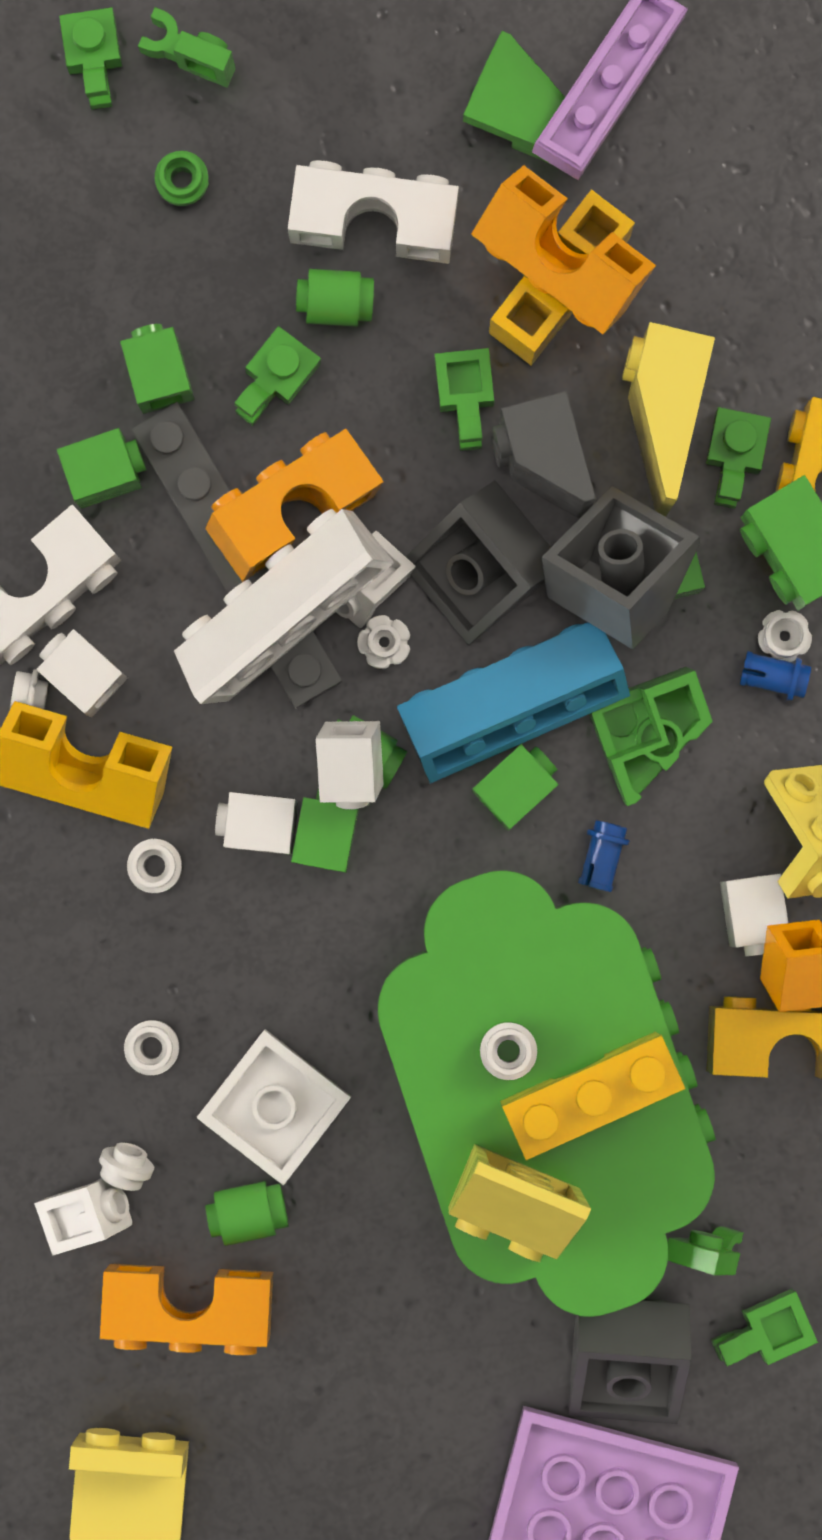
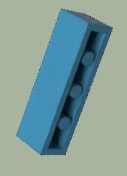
[396,622,630,784]

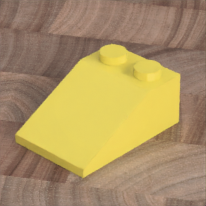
[622,322,715,516]
[448,1144,591,1262]

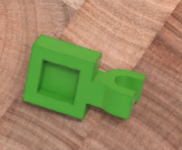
[59,7,122,110]
[138,7,236,88]
[234,326,321,426]
[435,348,495,451]
[706,407,771,509]
[668,1226,744,1275]
[710,1289,818,1366]

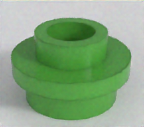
[155,151,209,206]

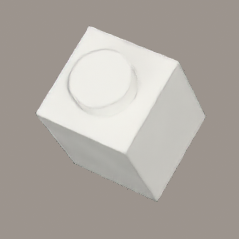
[36,629,128,718]
[316,721,384,809]
[215,792,298,855]
[720,874,788,956]

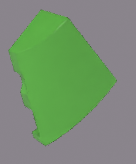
[463,31,565,165]
[589,667,713,806]

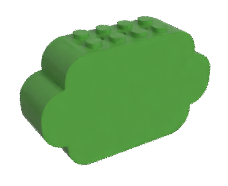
[378,871,716,1317]

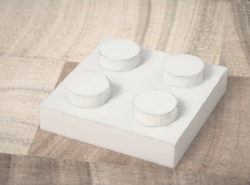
[197,1029,351,1185]

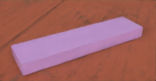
[532,0,688,180]

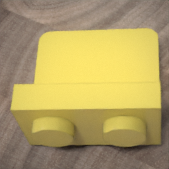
[764,765,822,899]
[69,1428,189,1540]

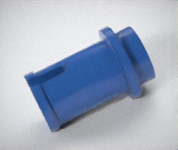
[740,651,811,701]
[578,820,630,892]

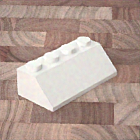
[174,509,394,704]

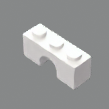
[288,160,459,264]
[0,504,121,665]

